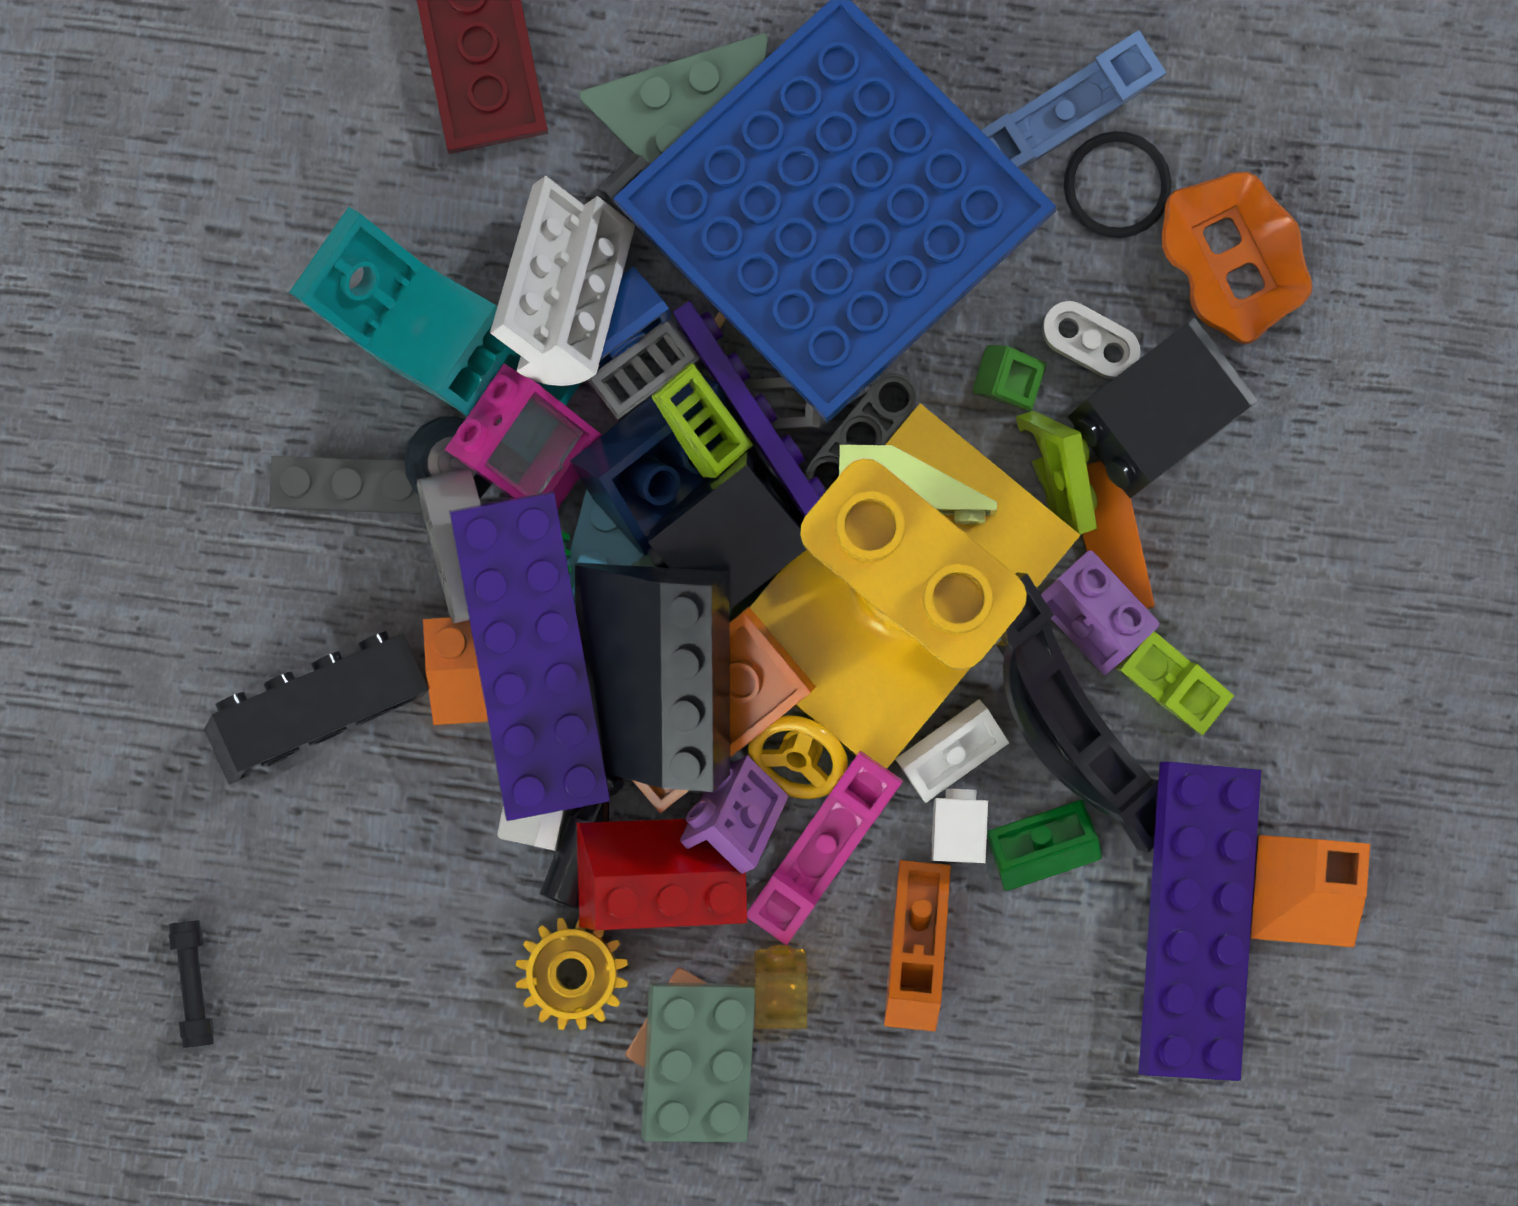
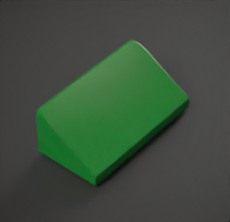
[987,799,1102,891]

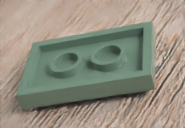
[641,982,755,1142]

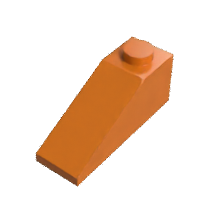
[884,860,951,1032]

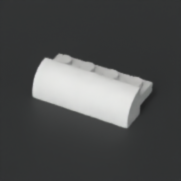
[490,176,635,386]

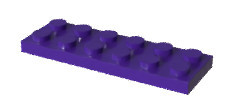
[449,491,610,821]
[1138,762,1261,1081]

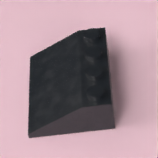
[575,563,730,792]

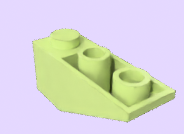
[839,445,997,524]

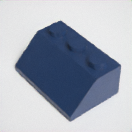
[570,375,759,556]

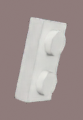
[895,699,1009,803]

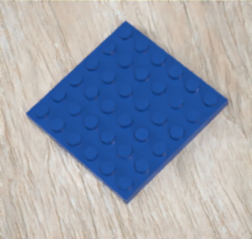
[613,0,1056,423]

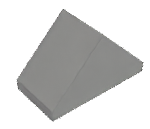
[740,377,820,436]

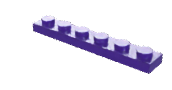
[673,301,826,518]

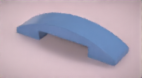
[981,30,1166,169]

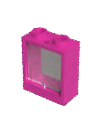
[445,364,602,509]

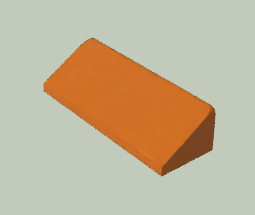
[1082,461,1155,610]

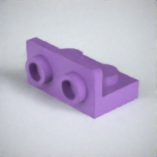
[1041,550,1159,676]
[680,755,789,874]

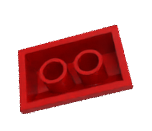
[577,819,747,930]

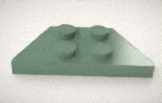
[579,32,768,164]

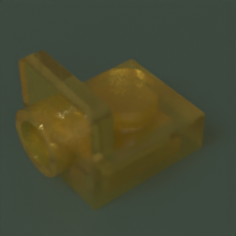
[755,945,808,1029]

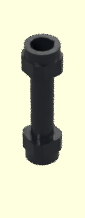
[169,920,214,1048]

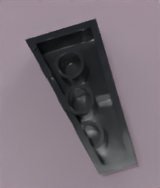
[204,631,429,785]

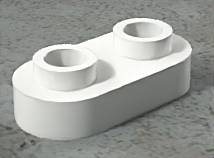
[1042,301,1140,379]

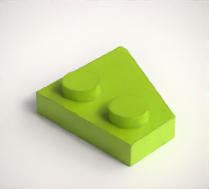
[1016,410,1097,535]

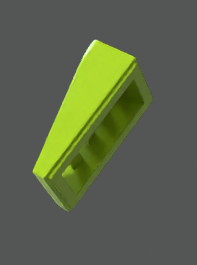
[651,363,753,478]

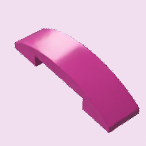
[747,751,903,945]

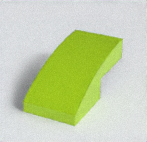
[1115,631,1234,736]

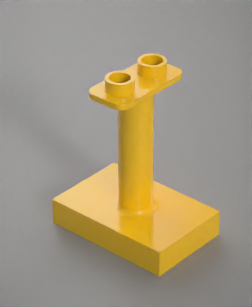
[750,403,1080,769]

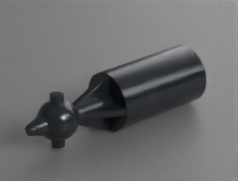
[540,774,624,910]

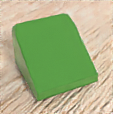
[973,345,1047,411]

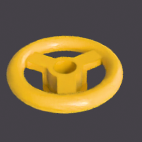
[748,715,848,799]

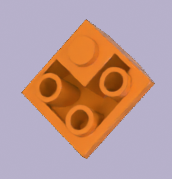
[1250,835,1370,948]

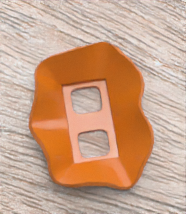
[1162,172,1313,344]

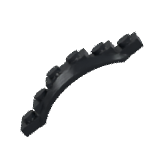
[996,572,1158,853]

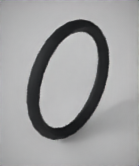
[1064,131,1172,238]

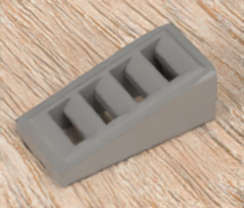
[587,319,700,423]

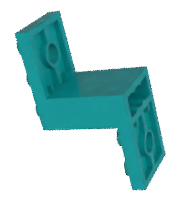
[289,206,582,462]

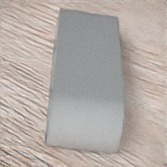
[417,468,481,623]

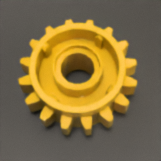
[515,917,629,1030]

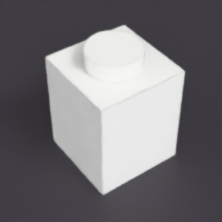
[931,789,988,863]

